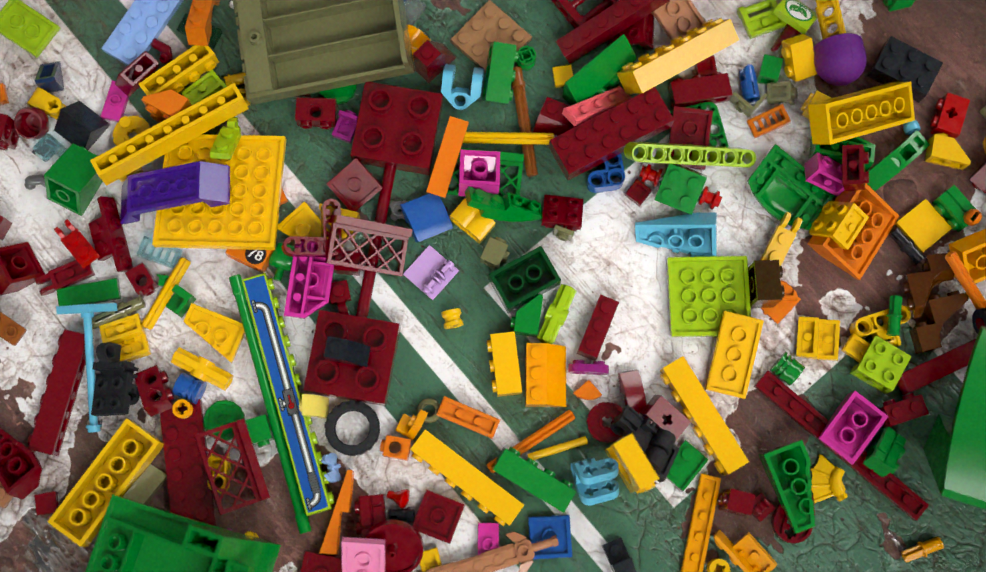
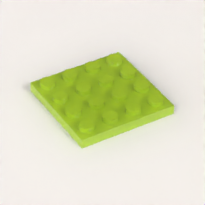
[667,256,751,337]

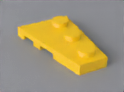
[183,303,245,363]

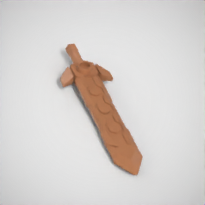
[426,532,559,572]

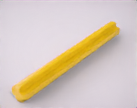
[463,132,555,145]

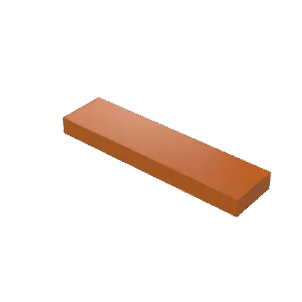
[426,116,469,198]

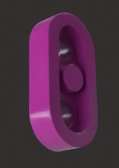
[568,360,609,375]

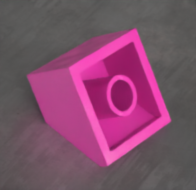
[458,150,500,196]

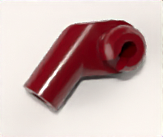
[151,38,173,64]

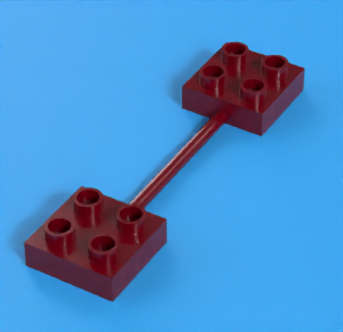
[303,82,443,406]

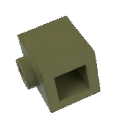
[480,237,510,270]

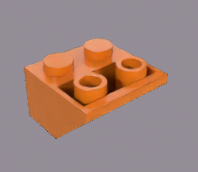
[141,90,192,122]

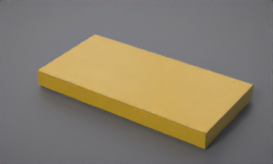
[705,311,764,399]

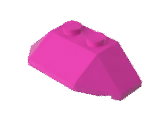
[284,242,334,319]

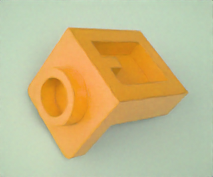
[395,409,428,440]

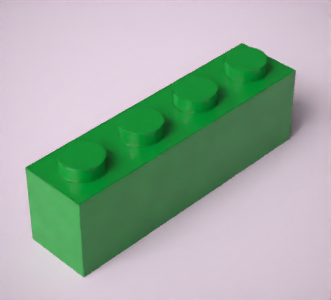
[491,446,577,513]

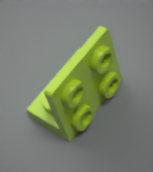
[850,336,911,394]

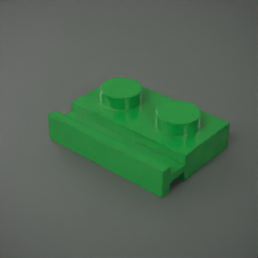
[666,440,709,492]

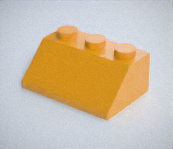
[525,343,566,407]

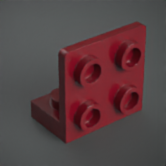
[609,13,654,51]

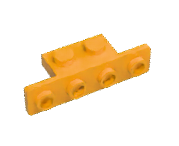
[713,529,778,572]

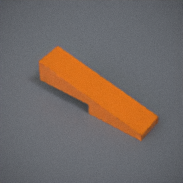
[320,470,354,554]

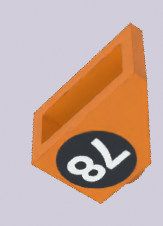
[225,249,273,273]

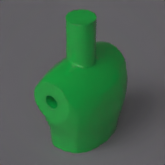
[269,243,294,282]

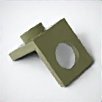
[729,92,767,117]
[553,225,574,242]

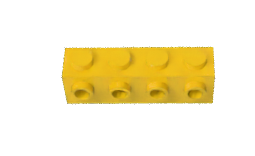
[139,45,219,95]

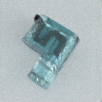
[32,134,67,162]

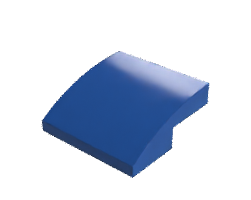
[400,193,453,242]

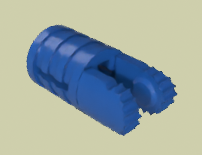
[739,64,760,103]

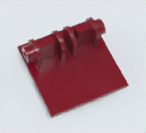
[541,194,583,232]

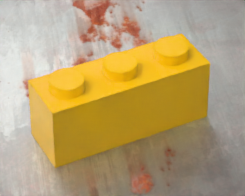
[487,331,522,397]

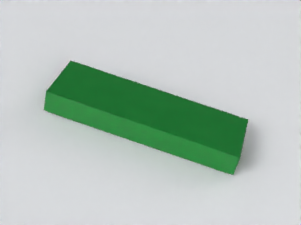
[57,278,121,306]

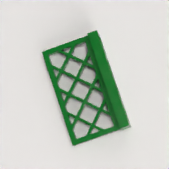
[447,148,524,197]

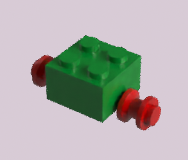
[639,163,722,215]

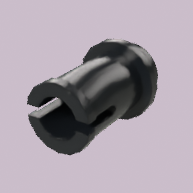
[388,507,415,523]

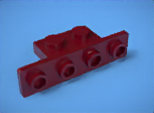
[88,196,134,272]

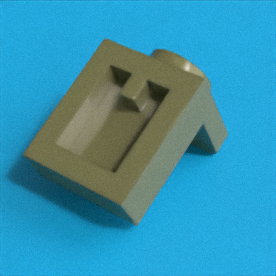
[767,81,798,105]

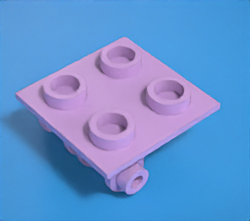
[403,245,459,300]

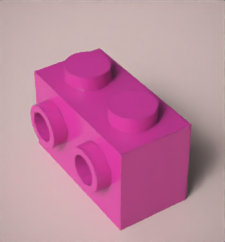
[805,152,844,196]

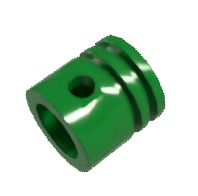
[770,352,805,386]

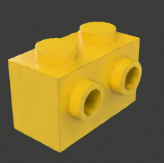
[781,34,817,82]

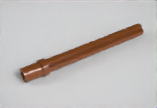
[512,67,538,177]

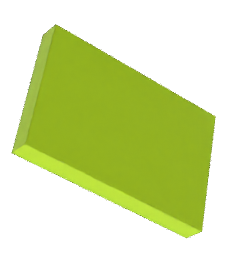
[0,0,61,58]

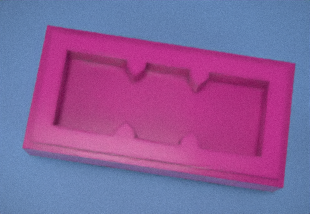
[100,81,130,122]
[478,523,499,555]

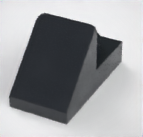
[601,537,636,572]

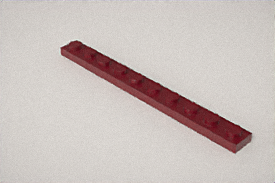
[754,371,929,521]

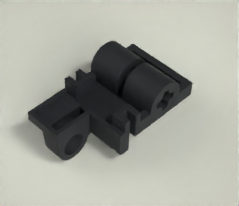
[91,342,140,416]
[610,405,680,483]

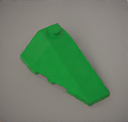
[759,440,815,534]

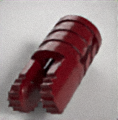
[770,24,801,60]

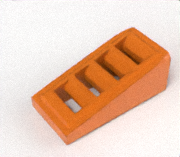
[747,104,791,138]

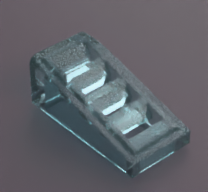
[137,236,183,269]

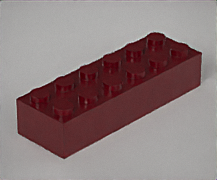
[549,87,674,181]

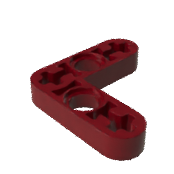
[282,198,342,258]

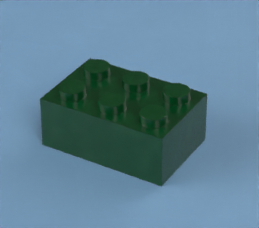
[488,246,561,313]

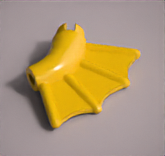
[810,454,848,503]

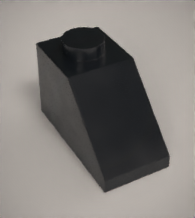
[324,336,371,367]

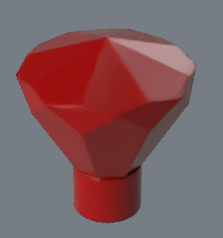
[387,489,410,509]

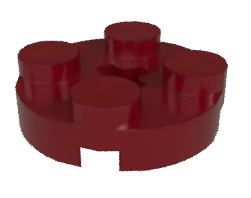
[586,402,623,443]

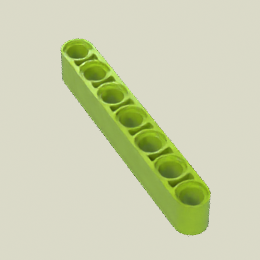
[624,142,756,167]

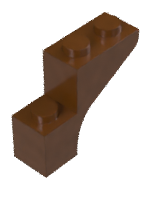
[902,253,955,318]
[909,290,969,354]

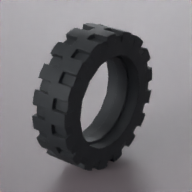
[325,400,380,456]

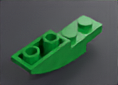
[867,130,930,191]
[465,186,543,222]

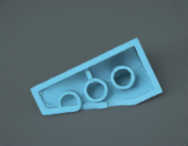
[635,212,717,257]

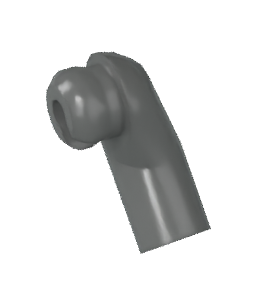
[24,174,46,190]

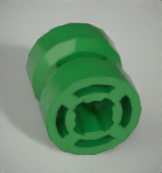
[516,46,536,71]

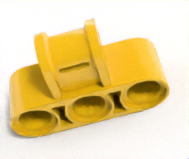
[849,305,911,347]

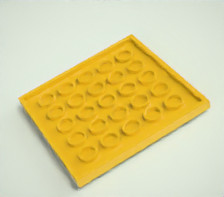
[152,134,287,250]

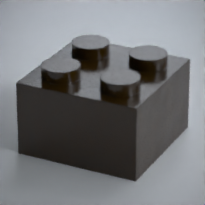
[748,260,785,308]

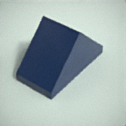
[35,61,64,93]

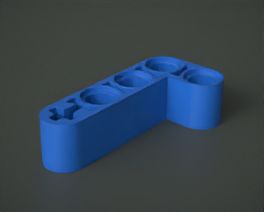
[586,154,625,193]

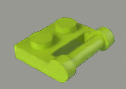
[737,0,787,39]

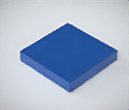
[528,515,572,559]

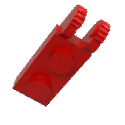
[54,219,100,269]

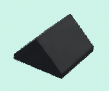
[54,101,110,150]

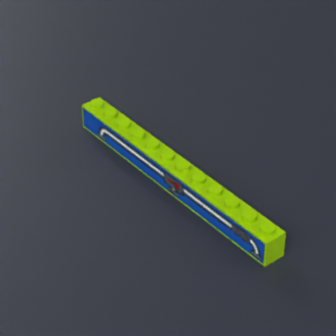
[242,273,335,516]

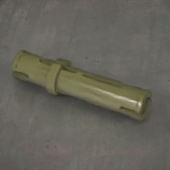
[92,296,146,329]

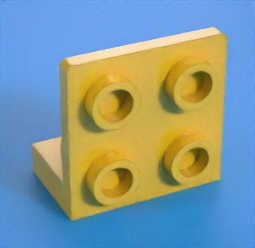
[808,201,869,250]

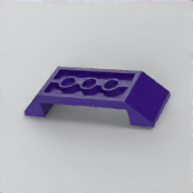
[120,161,230,225]

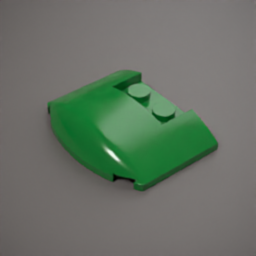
[747,144,835,230]

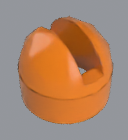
[963,209,982,226]

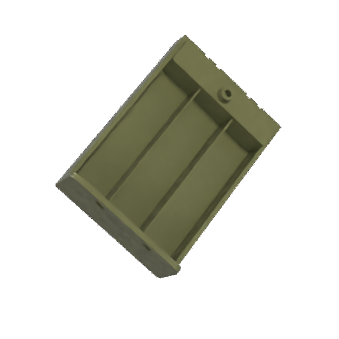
[233,0,415,105]

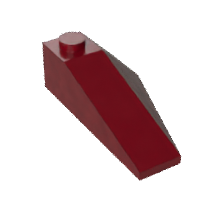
[0,428,42,500]

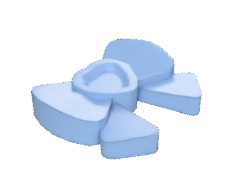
[321,453,342,483]

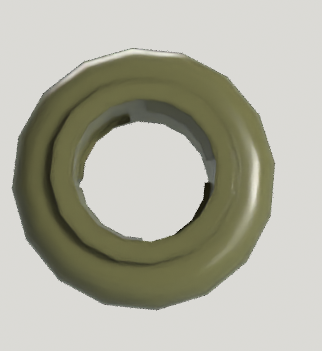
[416,398,440,423]

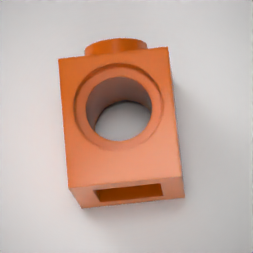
[380,435,412,461]

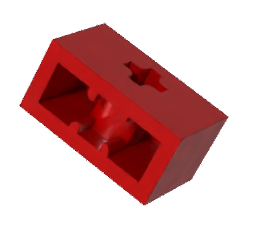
[930,92,970,138]

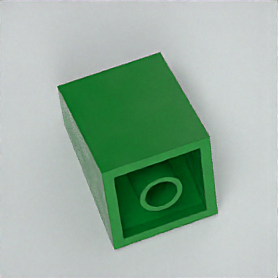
[44,143,103,216]

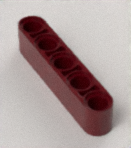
[897,339,976,395]

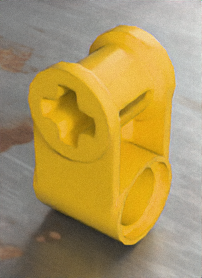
[26,87,66,120]
[207,453,231,494]

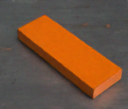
[436,396,500,439]

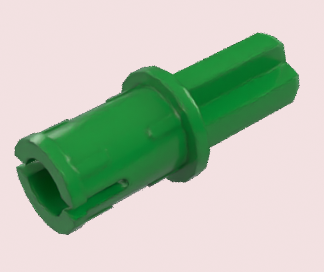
[886,295,903,336]

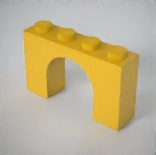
[605,433,659,494]

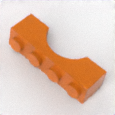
[185,0,220,46]

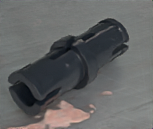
[889,227,926,265]

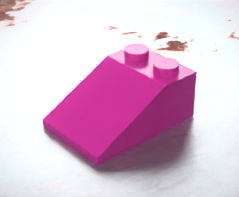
[818,391,888,465]

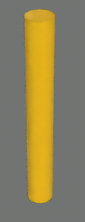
[527,436,588,460]

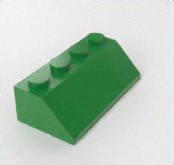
[562,34,637,106]

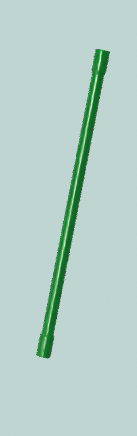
[229,274,312,534]

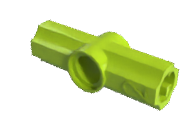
[537,284,577,344]

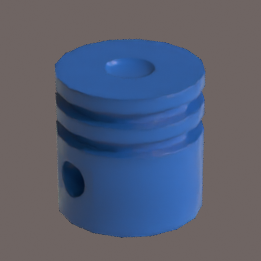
[172,372,207,404]

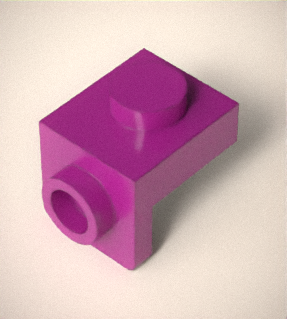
[332,110,358,144]

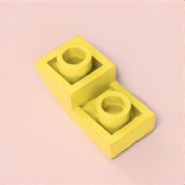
[299,394,329,419]

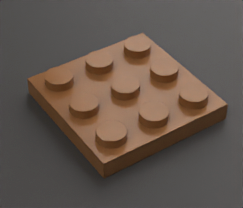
[450,0,532,73]

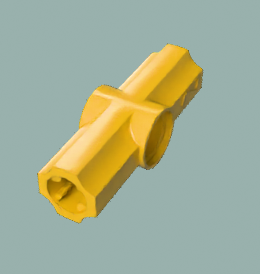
[171,347,234,391]

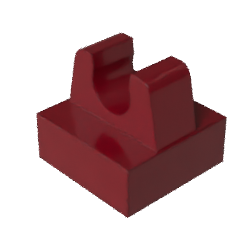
[752,493,775,522]

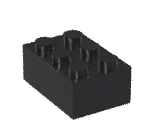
[867,36,943,103]

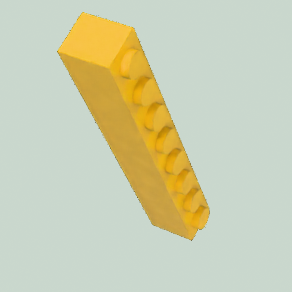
[90,83,248,186]

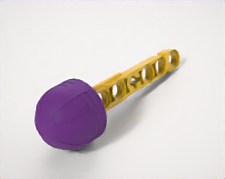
[813,0,867,86]

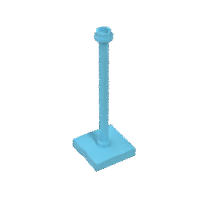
[56,303,117,432]

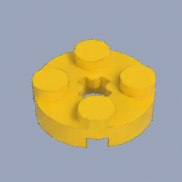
[113,116,151,146]

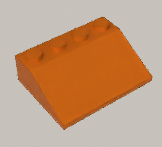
[808,184,899,280]

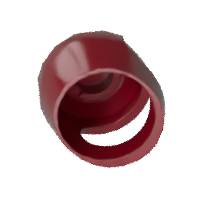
[14,107,49,140]

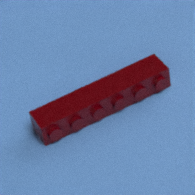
[556,0,670,64]
[28,329,94,456]

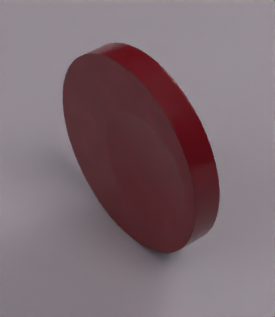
[364,520,424,572]

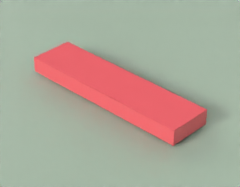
[562,86,632,126]

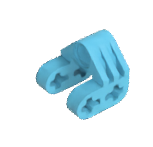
[441,64,484,110]
[570,458,619,505]

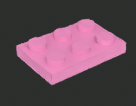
[342,537,386,572]

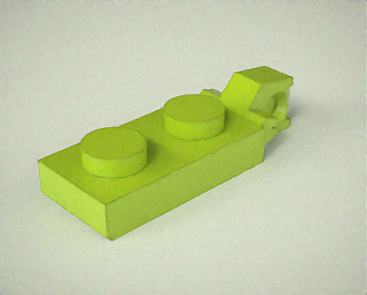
[209,117,241,160]

